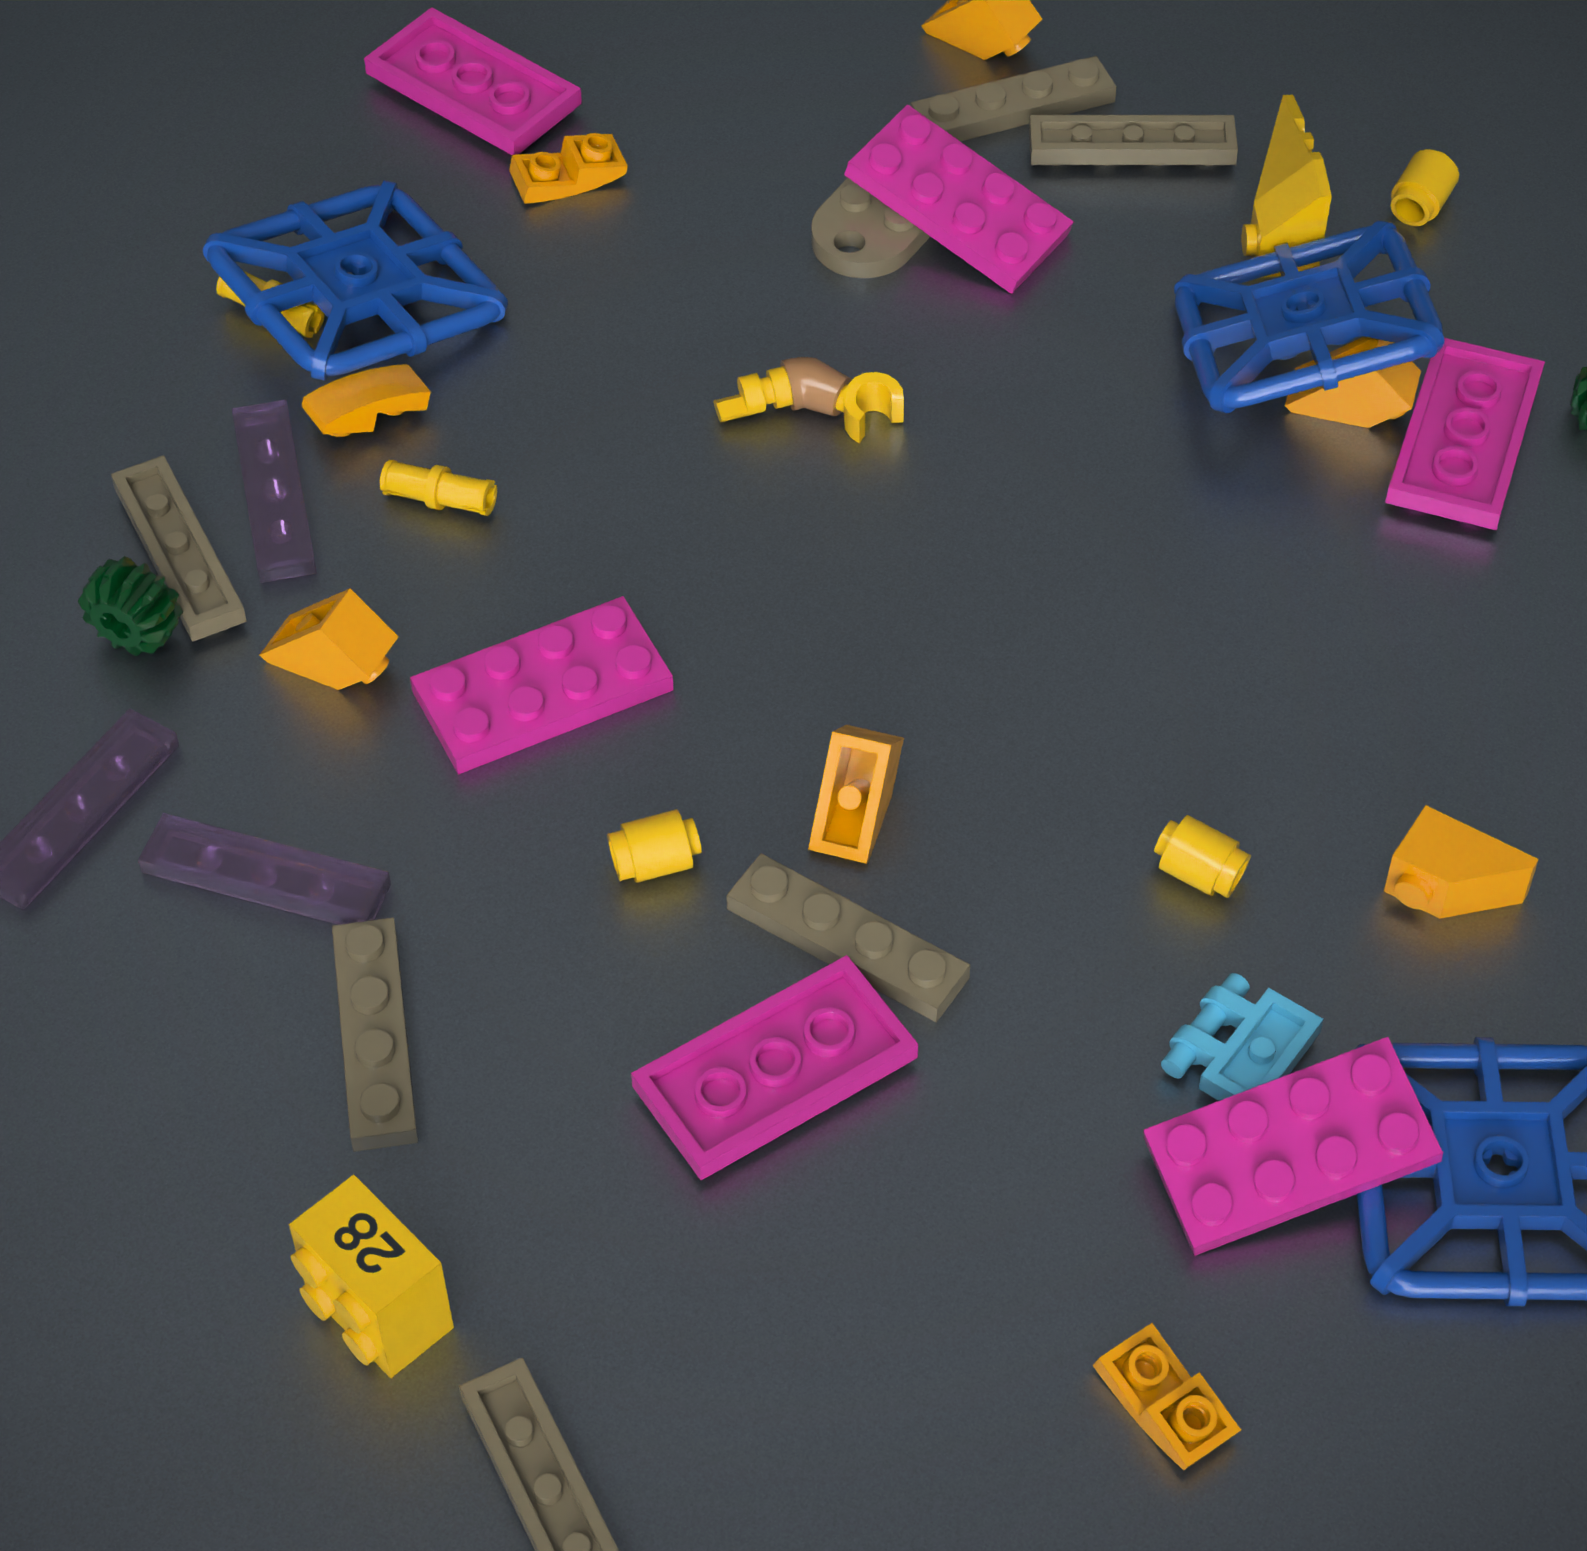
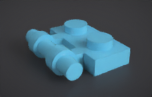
[1161,973,1324,1101]

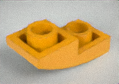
[509,133,628,204]
[302,364,431,437]
[1092,1323,1241,1470]

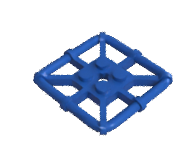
[203,180,508,381]
[1174,221,1445,413]
[1355,1037,1587,1306]

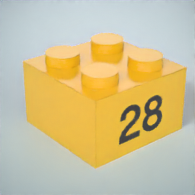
[289,1174,454,1378]

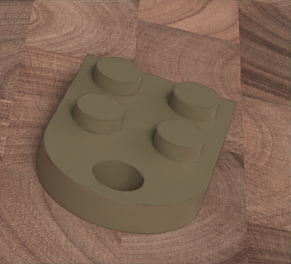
[811,178,930,278]

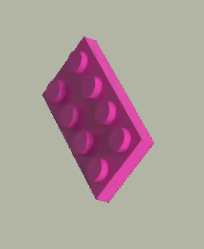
[364,7,582,155]
[844,104,1074,294]
[1385,338,1545,530]
[410,596,674,775]
[631,955,919,1180]
[1143,1037,1443,1256]

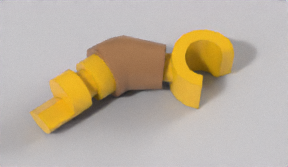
[713,357,904,444]

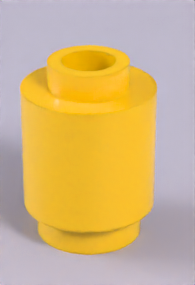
[1390,149,1459,226]
[607,809,702,883]
[1154,815,1251,898]

